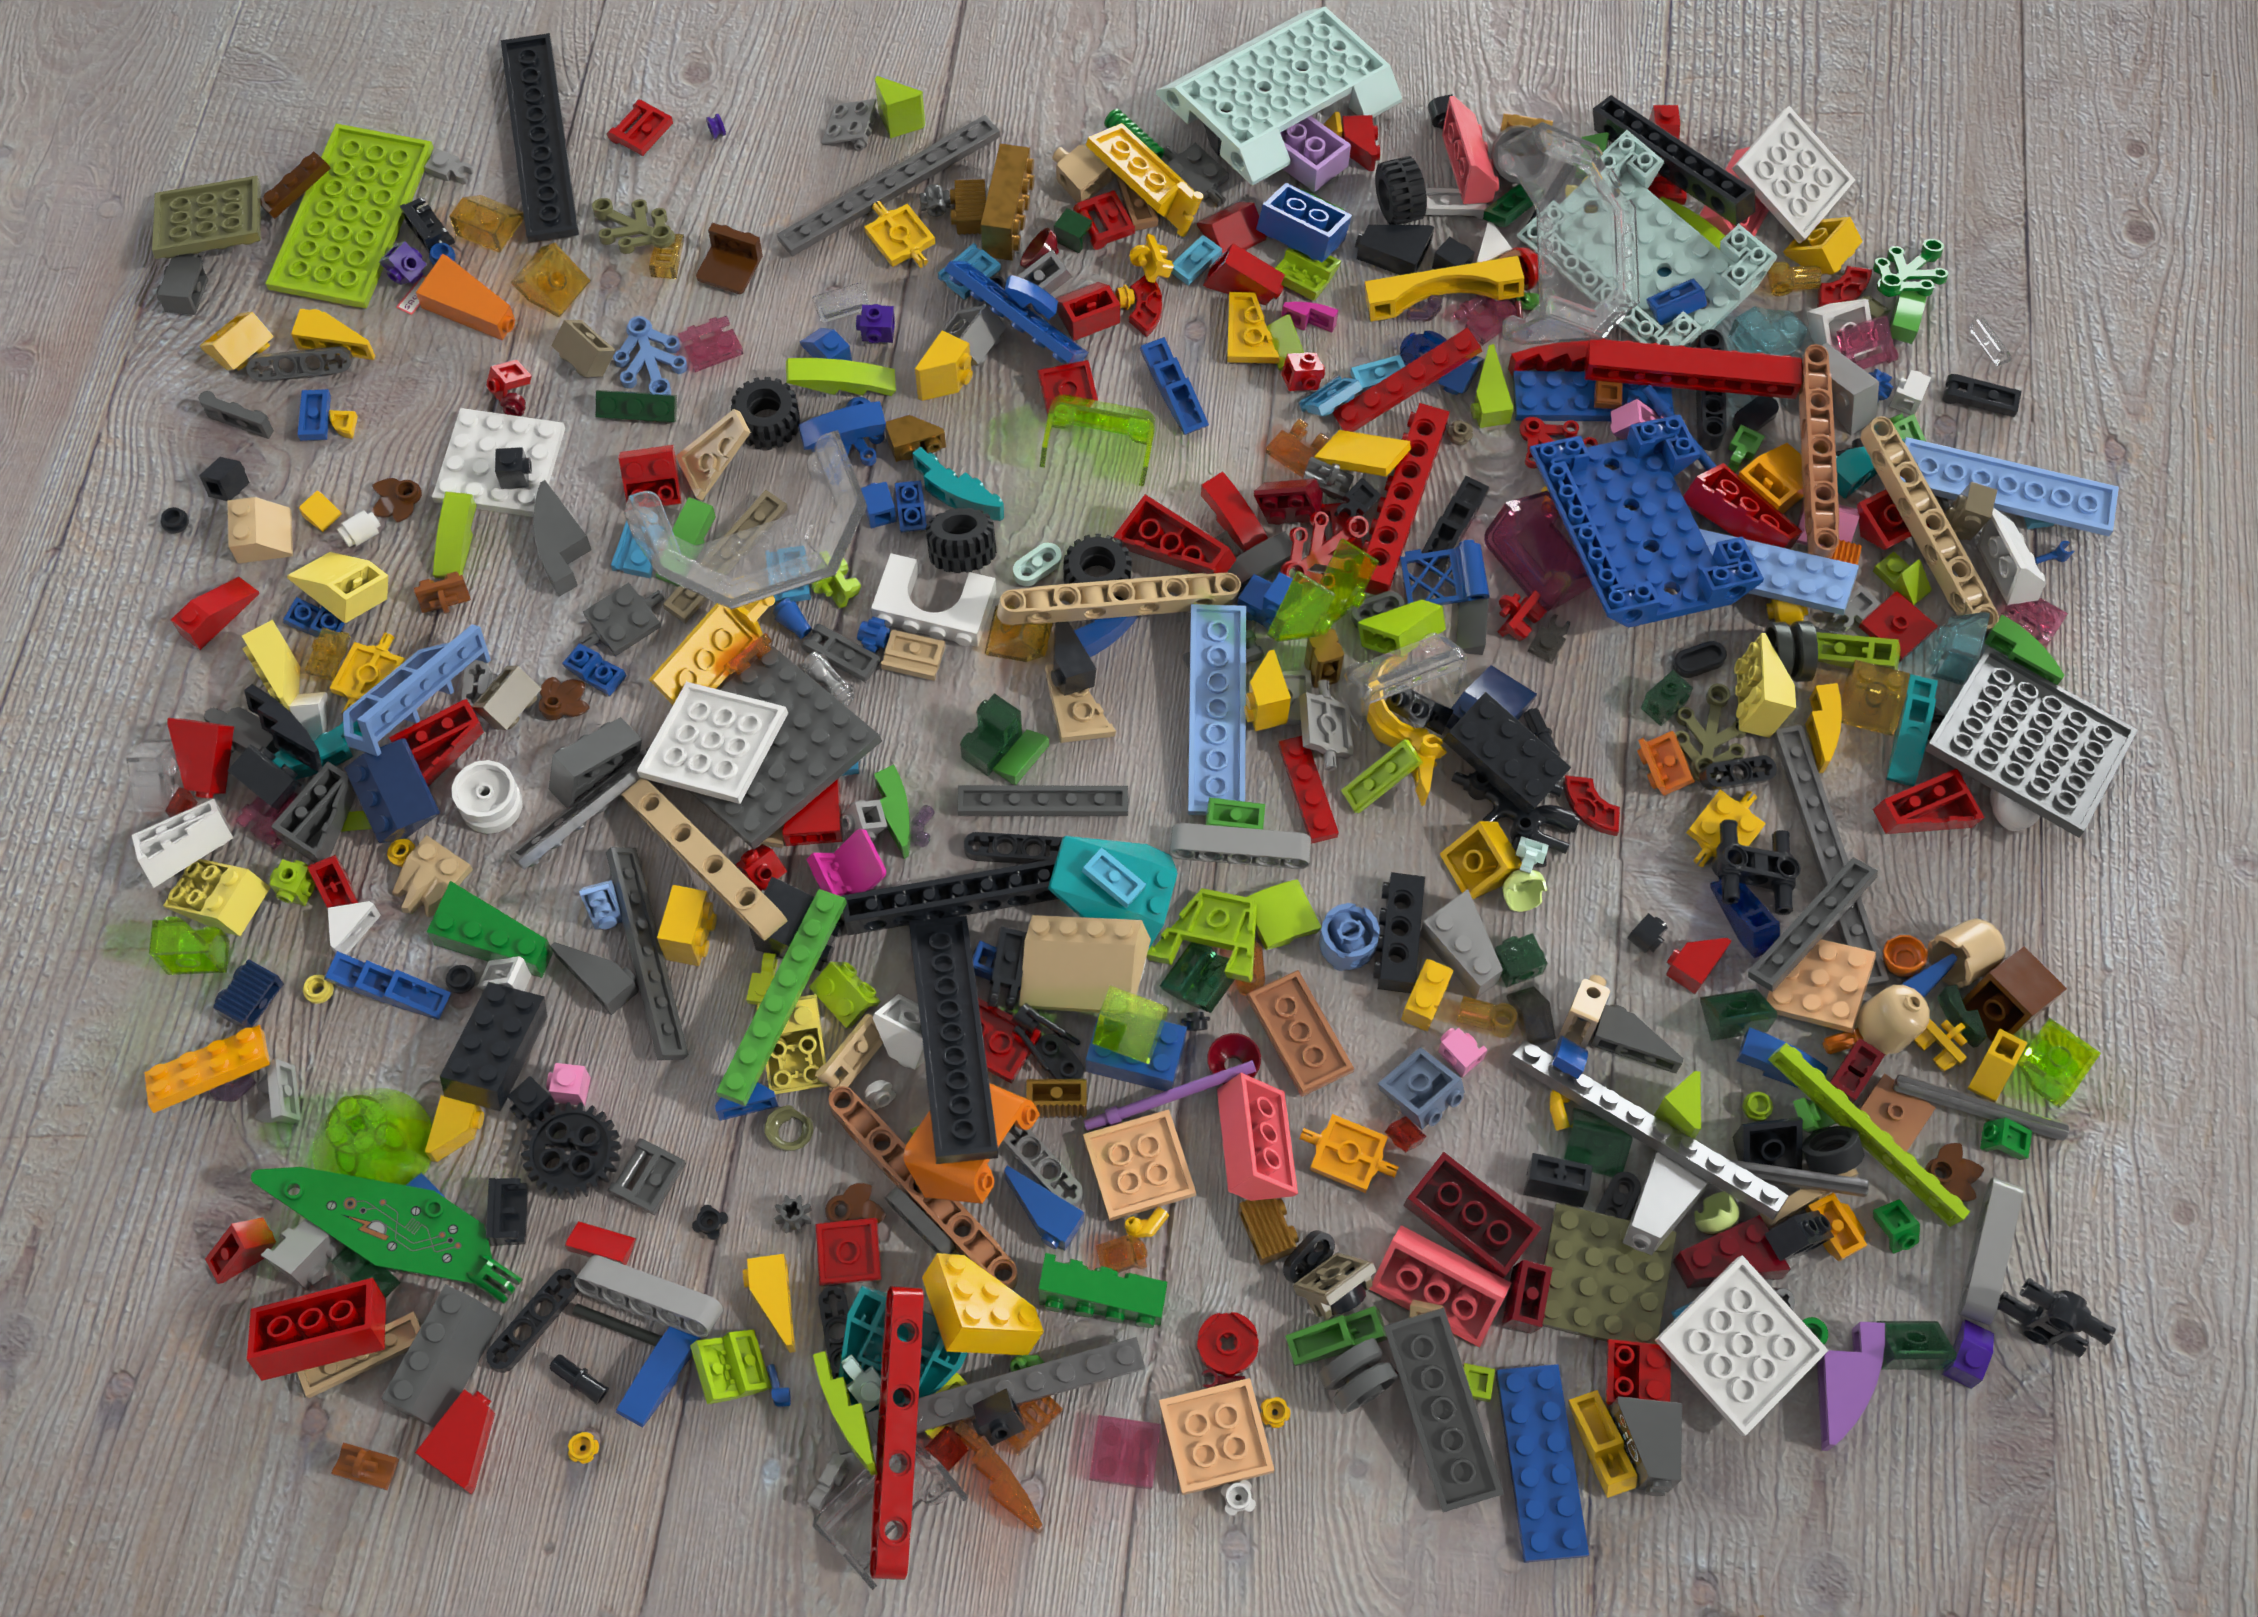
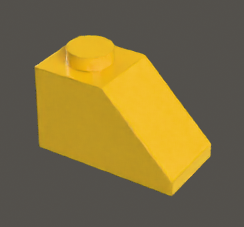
[425,1095,484,1162]

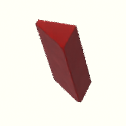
[565,1221,636,1265]

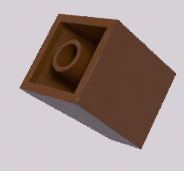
[1956,946,2067,1041]

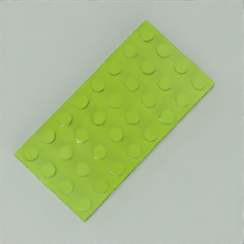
[265,123,434,309]

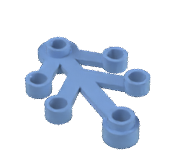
[613,316,688,395]

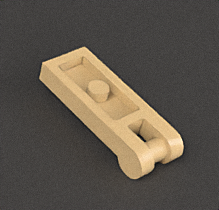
[815,1014,883,1092]

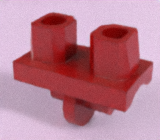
[1497,590,1547,642]

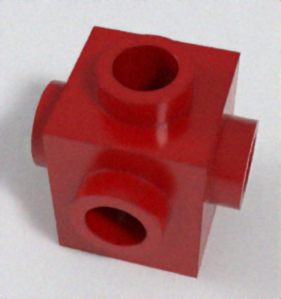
[1281,352,1325,391]
[735,844,787,891]

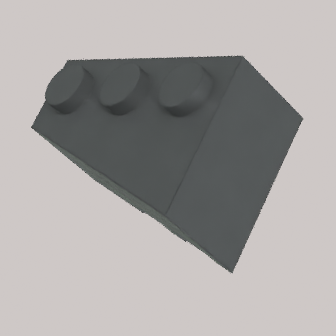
[549,717,642,808]
[271,762,356,863]

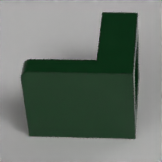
[1054,208,1092,253]

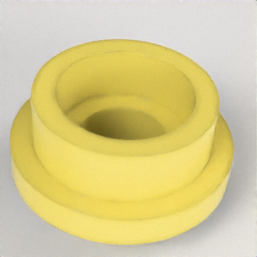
[303,975,334,1004]

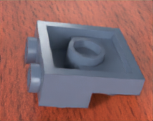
[1378,1047,1465,1129]

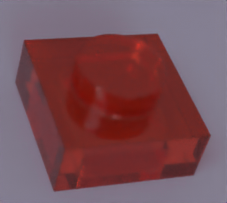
[165,787,198,818]
[1385,1116,1427,1153]
[924,1425,969,1473]

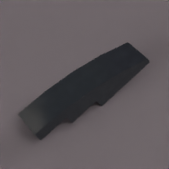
[1416,475,1490,572]
[244,684,322,772]

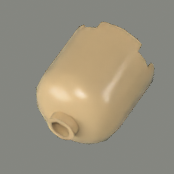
[1928,918,2006,989]
[1854,985,1930,1056]

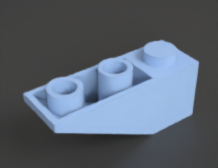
[579,880,623,929]

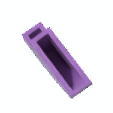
[1817,1322,1885,1451]

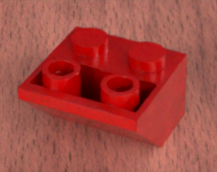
[1055,282,1121,341]
[618,445,682,511]
[1606,1339,1671,1405]

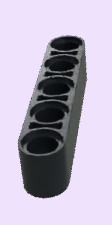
[1696,329,1727,451]

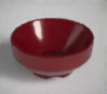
[1020,228,1059,269]
[1207,1033,1261,1085]

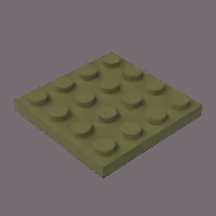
[152,175,261,259]
[1543,1203,1677,1344]

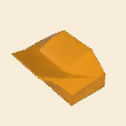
[1805,1193,1867,1261]

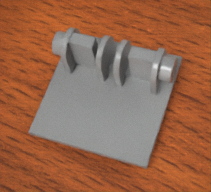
[821,98,878,150]

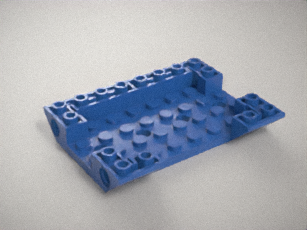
[1530,415,1764,628]

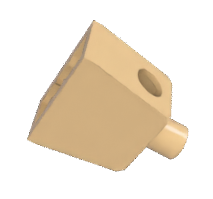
[1052,145,1114,203]
[1558,975,1610,1049]

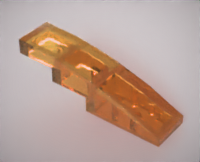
[954,1421,1043,1535]

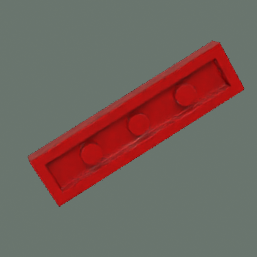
[1278,736,1339,844]

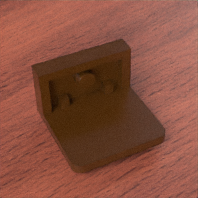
[696,222,763,294]

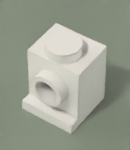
[1889,370,1931,415]

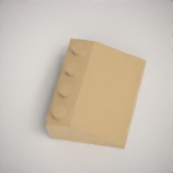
[1019,915,1151,1015]

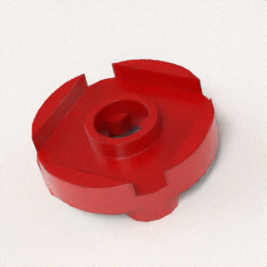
[1197,1312,1259,1376]

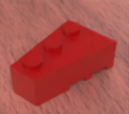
[389,698,484,787]

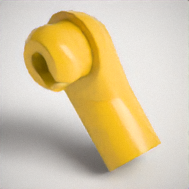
[1549,1090,1570,1131]
[1124,1207,1169,1238]

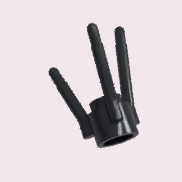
[1011,1003,1081,1071]

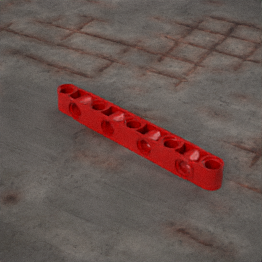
[870,1286,924,1580]

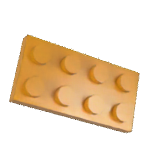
[144,1024,270,1113]

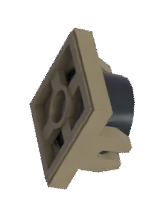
[1293,1252,1376,1320]

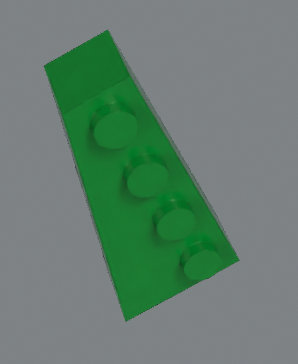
[427,881,553,978]
[1038,1253,1168,1328]

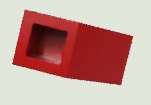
[1341,115,1380,171]

